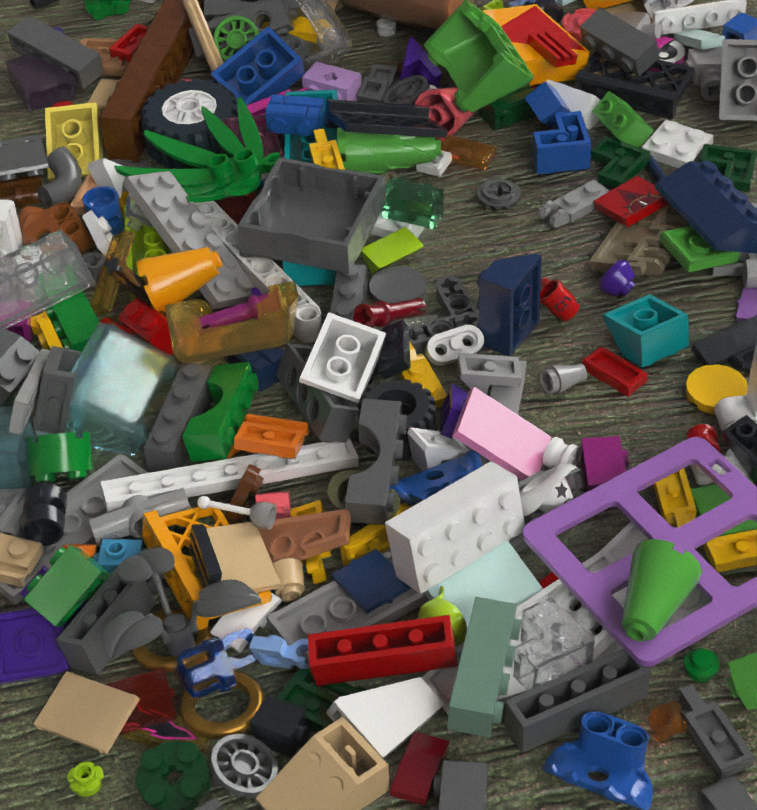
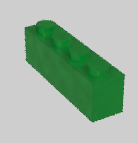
[34,265,110,360]

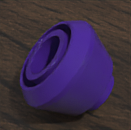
[598,260,636,297]

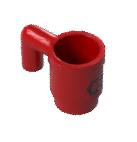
[540,278,580,322]

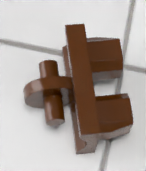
[0,174,43,209]

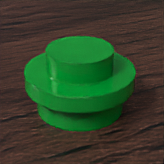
[683,648,720,682]

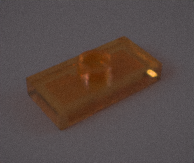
[441,135,497,170]

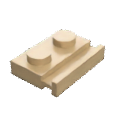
[0,533,44,587]

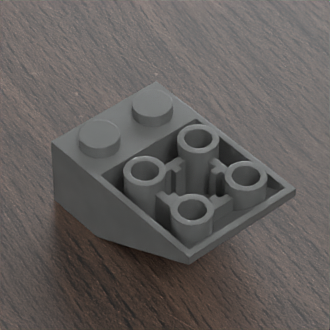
[0,134,49,181]

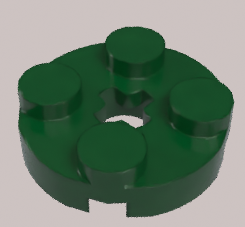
[136,741,212,810]

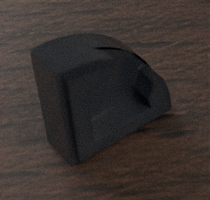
[729,346,755,374]

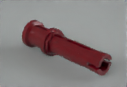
[353,298,426,328]

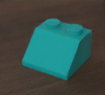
[603,294,689,367]

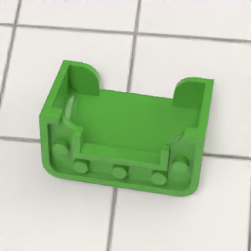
[424,0,534,112]

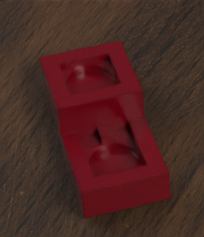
[390,732,450,805]

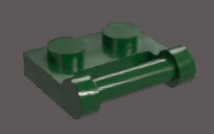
[276,668,368,732]

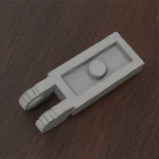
[538,180,610,229]

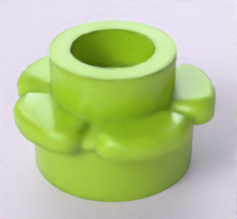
[67,761,104,797]

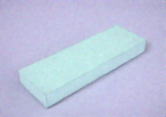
[674,29,725,50]

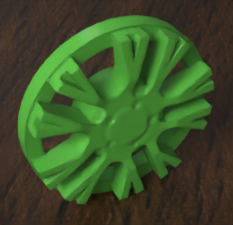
[214,16,259,61]

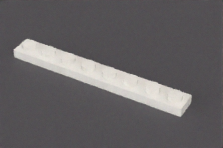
[100,438,359,512]

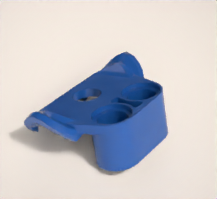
[392,450,481,505]
[541,711,653,810]

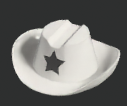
[520,464,580,516]

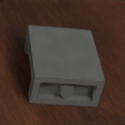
[33,346,82,434]

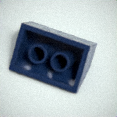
[477,254,542,356]

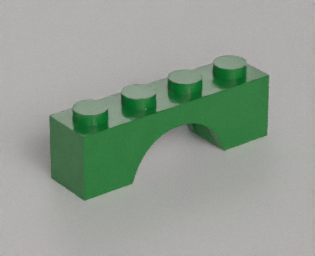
[182,362,259,462]

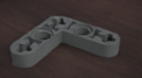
[409,276,479,354]

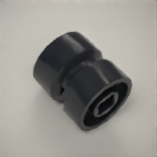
[20,483,68,546]

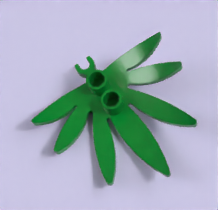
[114,97,281,203]

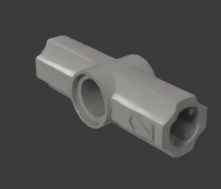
[89,488,191,546]

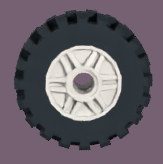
[140,79,243,169]

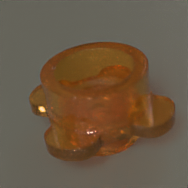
[649,701,687,743]

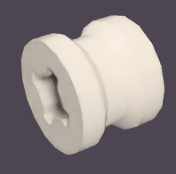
[543,437,580,468]

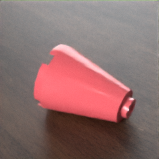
[415,87,476,141]

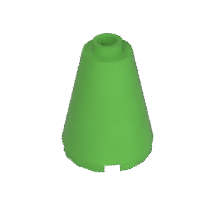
[621,539,702,642]

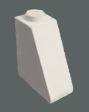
[326,677,444,760]

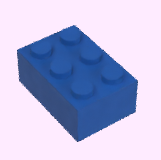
[211,26,305,106]

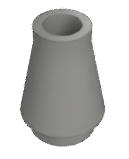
[540,363,587,395]

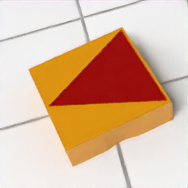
[483,4,589,86]

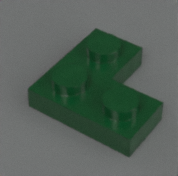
[591,136,651,188]
[700,144,757,192]

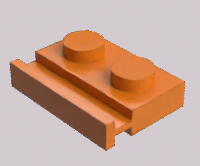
[234,414,308,459]

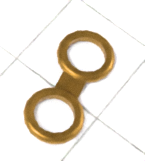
[131,608,265,739]

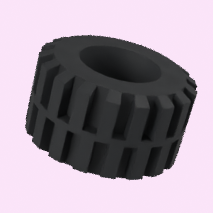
[357,379,436,460]

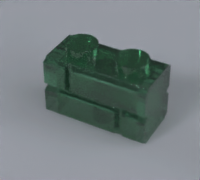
[382,178,444,229]

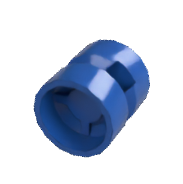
[82,186,124,236]

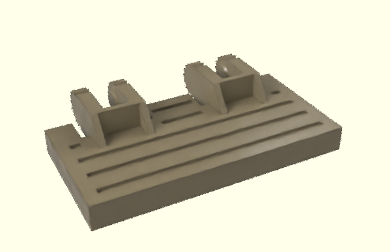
[588,203,691,276]

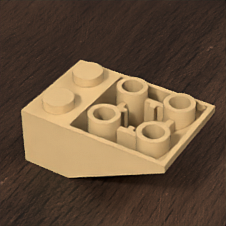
[256,716,390,810]

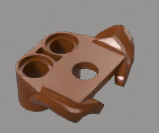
[19,202,94,266]

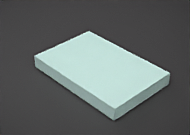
[424,540,543,628]

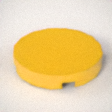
[685,364,748,415]

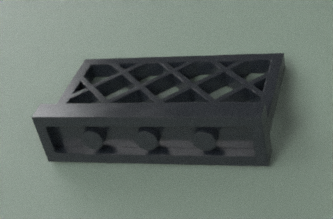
[576,51,694,120]
[324,99,448,138]

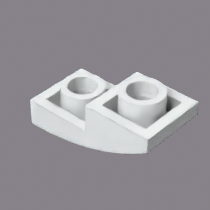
[210,592,282,654]

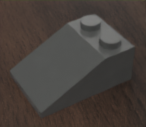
[0,327,40,408]

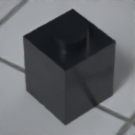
[250,695,310,758]

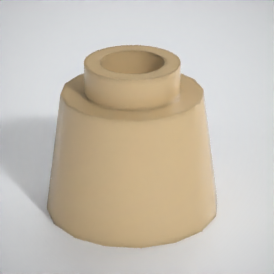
[273,558,305,603]

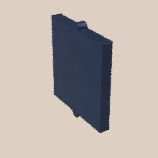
[332,549,412,614]

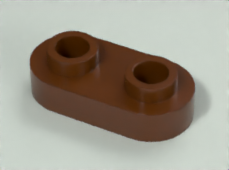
[224,464,264,525]

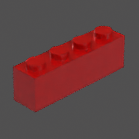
[308,615,458,686]

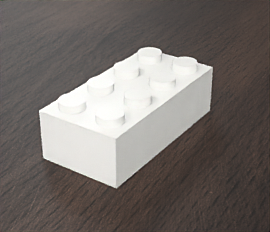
[385,461,525,594]

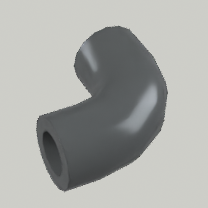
[38,147,82,209]

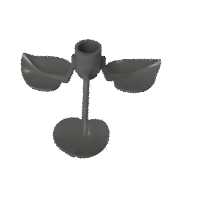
[103,547,262,662]

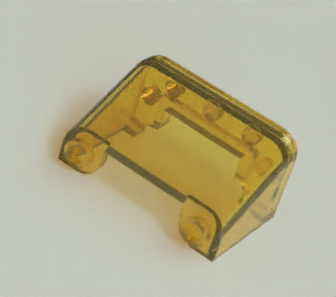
[164,281,298,363]

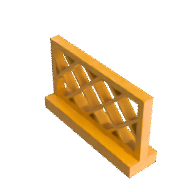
[141,507,272,631]

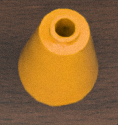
[137,247,223,314]

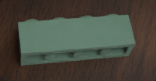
[447,596,522,738]

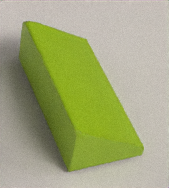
[360,227,424,275]

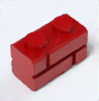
[118,298,186,359]

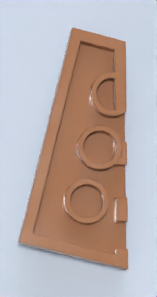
[258,509,352,563]

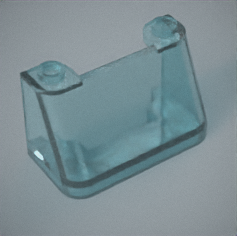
[65,323,179,456]

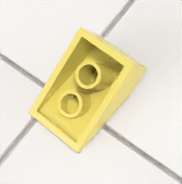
[45,102,103,181]

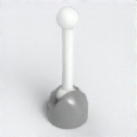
[197,496,277,530]

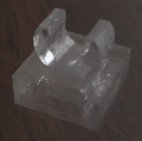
[125,194,152,231]

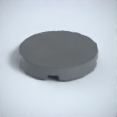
[369,266,426,303]

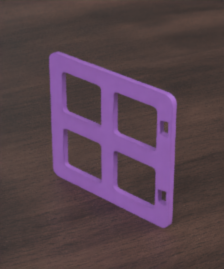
[523,437,757,667]

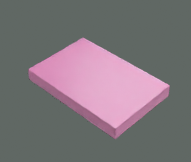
[452,387,551,481]

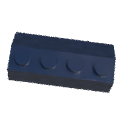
[654,160,757,253]

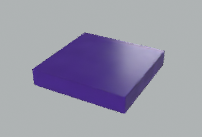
[0,608,70,685]

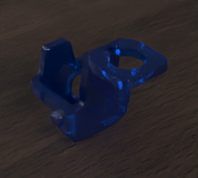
[175,628,258,698]

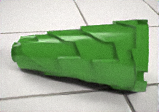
[337,127,441,175]

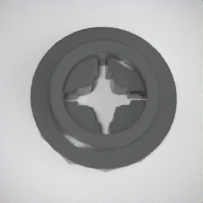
[477,179,521,212]

